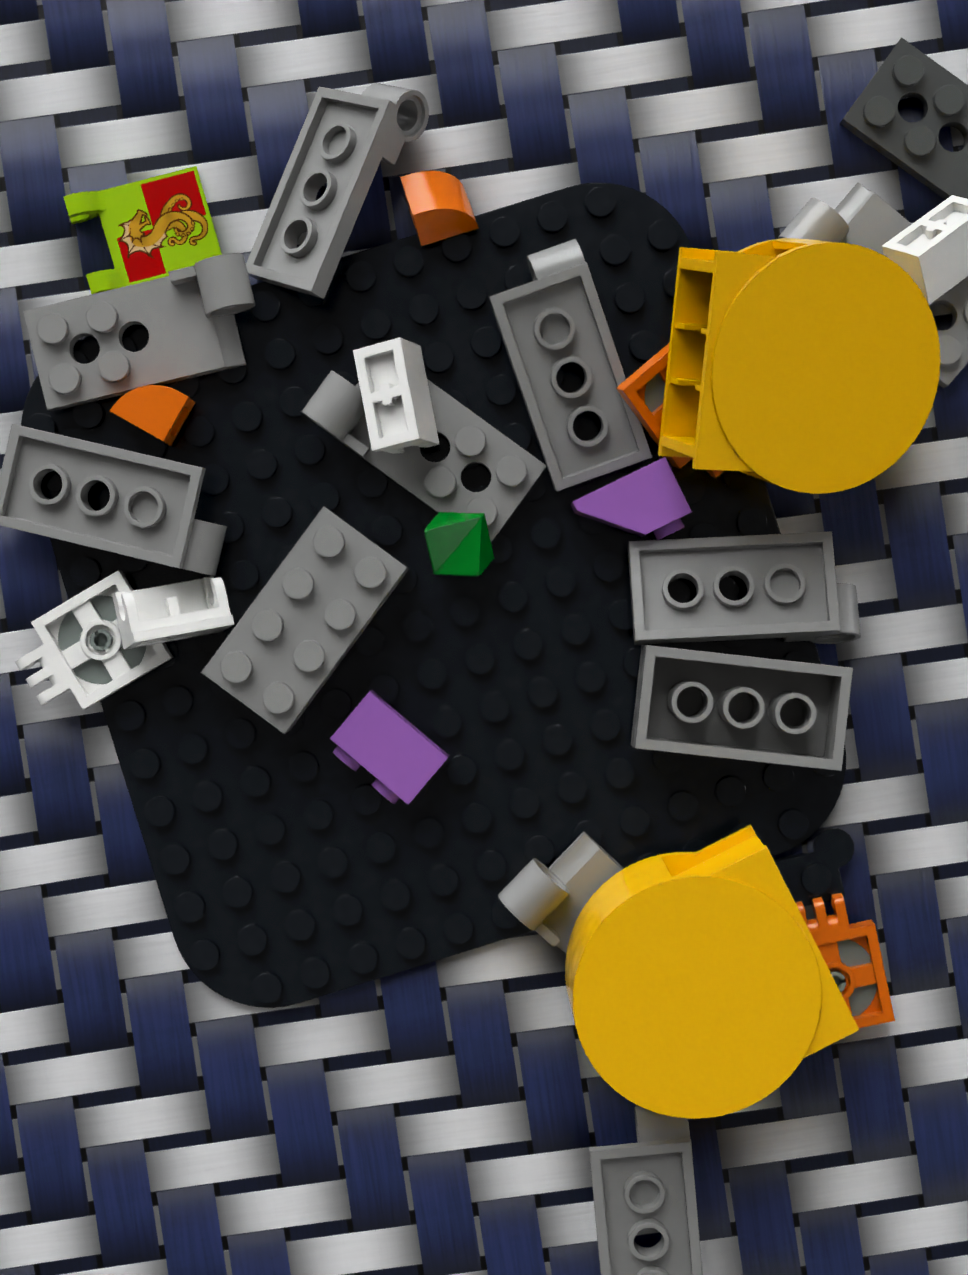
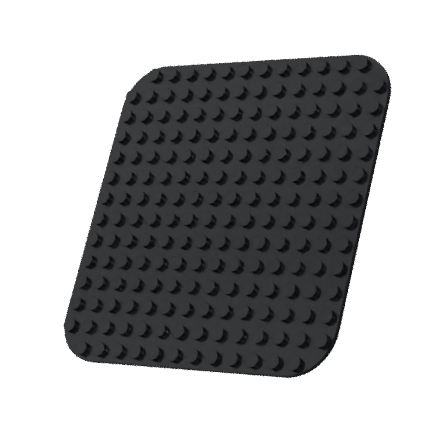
[21,182,846,1008]

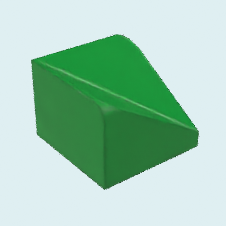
[424,512,494,576]

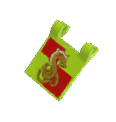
[63,166,222,294]

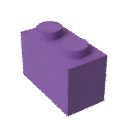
[330,690,449,805]

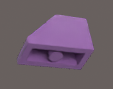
[571,457,692,540]

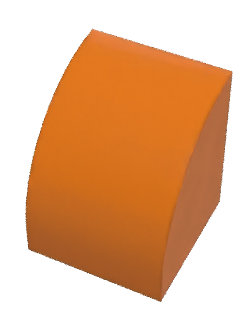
[400,171,479,246]
[110,385,196,446]

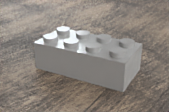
[201,506,409,734]
[631,645,853,771]

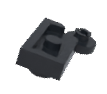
[774,828,854,906]

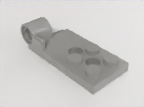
[246,83,429,299]
[778,182,968,389]
[489,239,652,491]
[23,253,255,412]
[301,370,547,543]
[0,424,227,576]
[628,531,861,645]
[498,831,624,954]
[589,1106,703,1275]

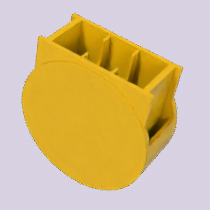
[658,238,941,494]
[565,824,859,1119]

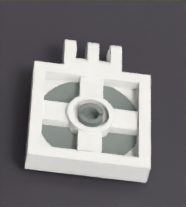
[15,570,174,710]

